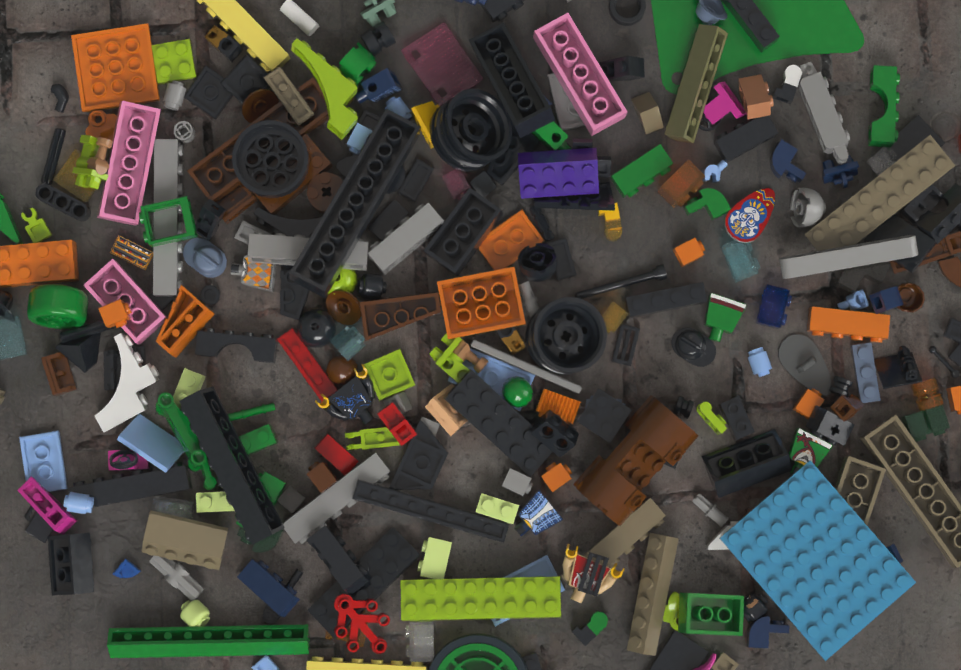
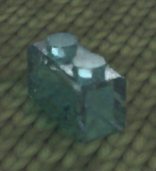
[720,240,760,283]

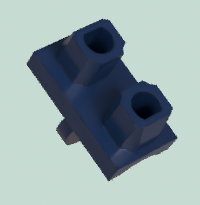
[822,155,859,189]

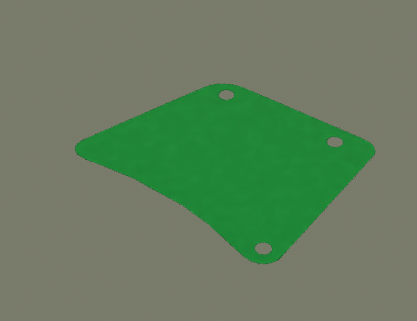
[651,0,864,95]

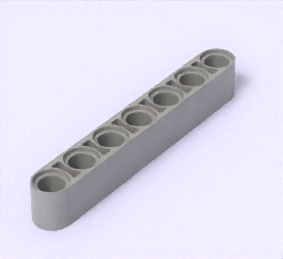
[779,235,918,279]

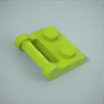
[696,402,727,435]

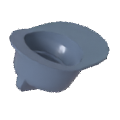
[696,0,727,25]
[183,238,227,278]

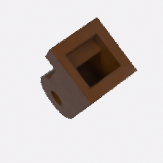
[830,394,864,422]

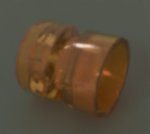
[911,378,944,411]

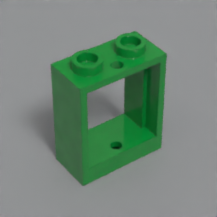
[139,196,198,247]

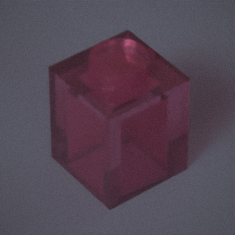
[442,169,470,200]

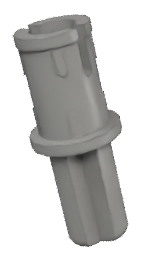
[692,493,729,527]

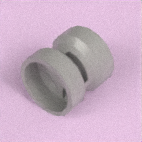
[174,121,195,143]

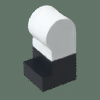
[772,65,802,104]

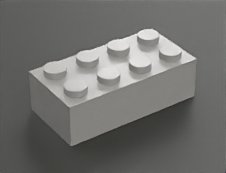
[368,203,444,275]

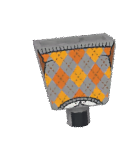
[231,255,276,292]

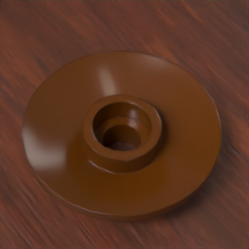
[242,89,279,123]
[326,290,361,325]

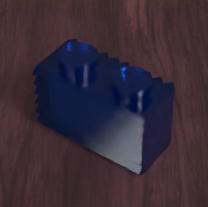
[756,284,792,329]

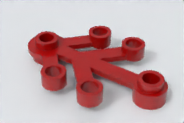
[334,594,390,654]

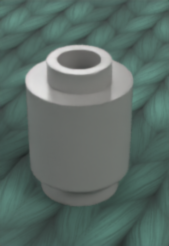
[163,80,186,111]

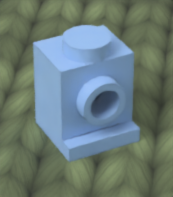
[346,123,373,155]

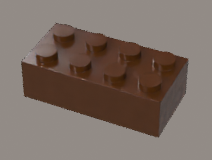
[254,134,333,215]

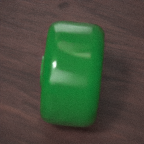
[27,284,88,329]

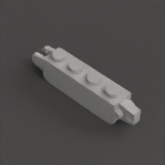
[799,62,850,165]

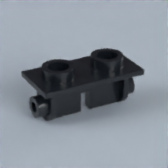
[104,350,121,390]

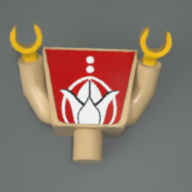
[562,544,625,604]

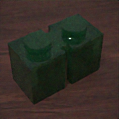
[901,405,950,442]

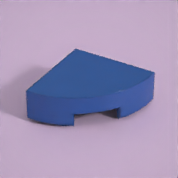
[113,558,141,578]

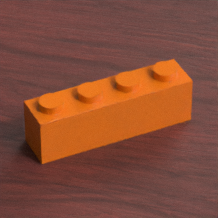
[807,306,890,343]

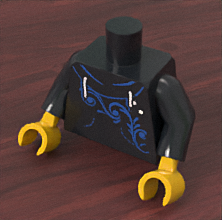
[315,364,375,425]

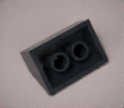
[47,533,94,596]

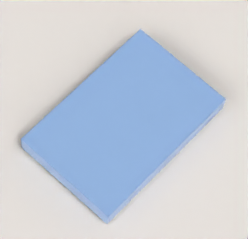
[117,414,185,473]
[19,431,68,492]

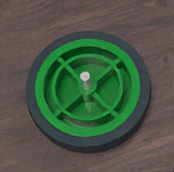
[428,634,528,670]

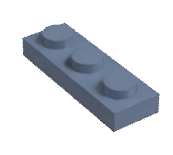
[851,343,881,403]

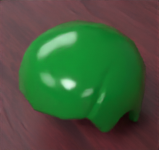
[502,376,533,408]

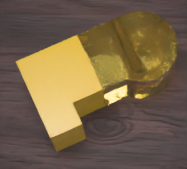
[597,203,622,242]

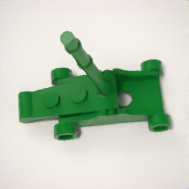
[155,392,275,490]

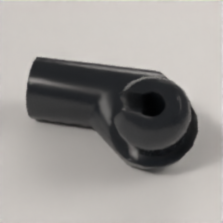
[51,84,69,113]

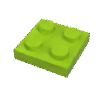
[152,39,197,85]
[364,349,415,401]

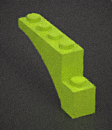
[291,38,358,140]

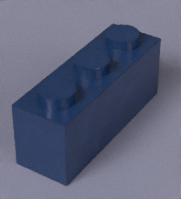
[237,559,300,617]

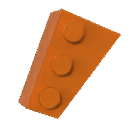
[156,285,215,358]

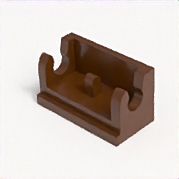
[214,184,258,224]
[41,352,77,396]

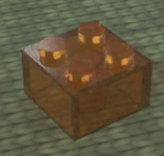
[658,159,705,208]

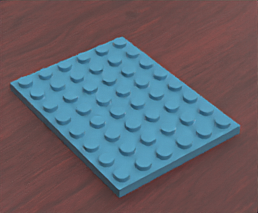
[719,460,916,661]

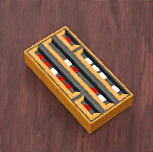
[110,235,153,271]

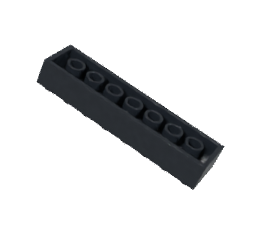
[179,387,285,545]

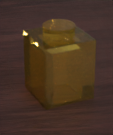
[602,302,629,334]

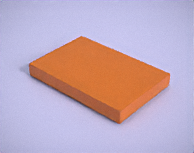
[478,209,545,270]

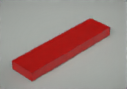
[277,328,338,402]

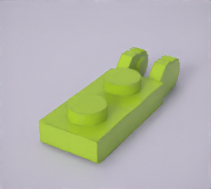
[345,427,400,450]

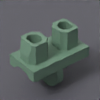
[360,0,397,27]

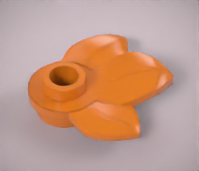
[85,110,117,140]

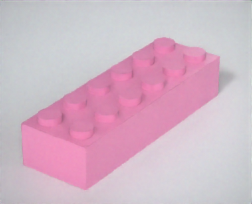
[533,13,627,136]
[97,101,161,226]

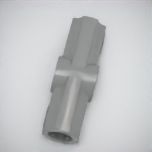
[149,555,205,601]

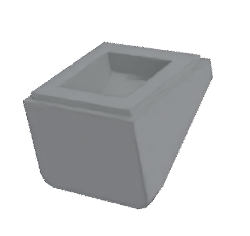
[383,392,412,414]

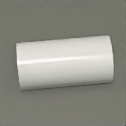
[280,0,320,36]

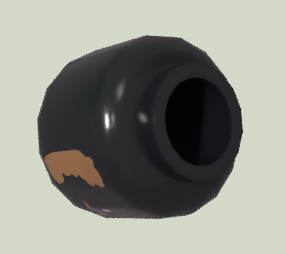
[743,593,768,622]

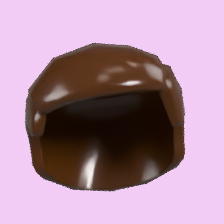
[897,283,925,313]
[326,355,358,385]

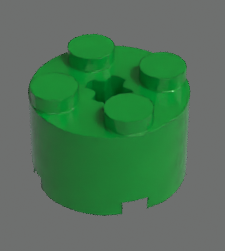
[339,43,377,86]

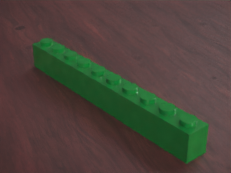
[107,624,310,658]

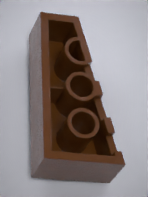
[360,292,441,341]

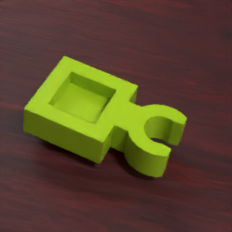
[21,208,53,243]

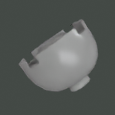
[790,188,826,227]

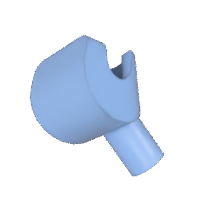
[701,160,727,182]
[837,289,869,311]

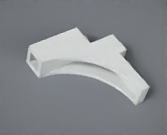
[94,332,159,432]

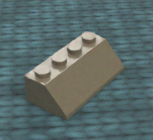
[142,510,228,570]

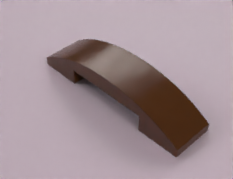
[890,231,961,274]

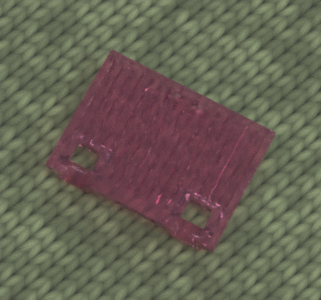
[401,22,483,106]

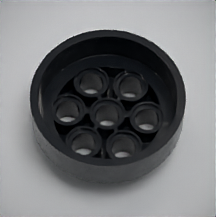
[232,120,310,198]

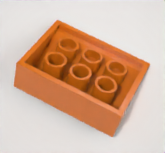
[437,267,526,339]

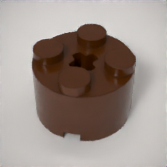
[307,172,343,214]

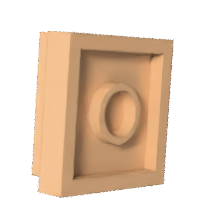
[425,383,468,436]

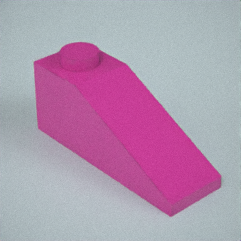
[17,476,77,535]

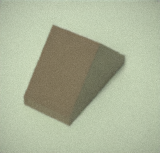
[631,92,664,135]

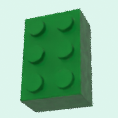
[678,592,744,636]

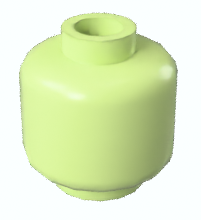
[180,600,210,627]

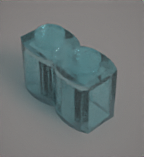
[330,326,366,361]

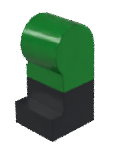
[571,611,608,646]

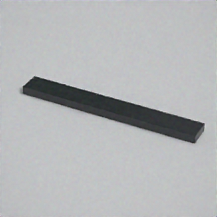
[352,479,509,543]

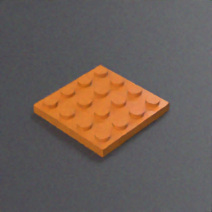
[71,23,160,113]

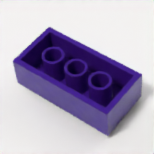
[518,148,599,199]

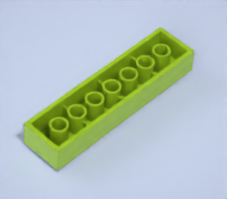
[401,576,561,621]

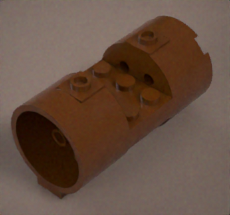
[573,395,699,526]

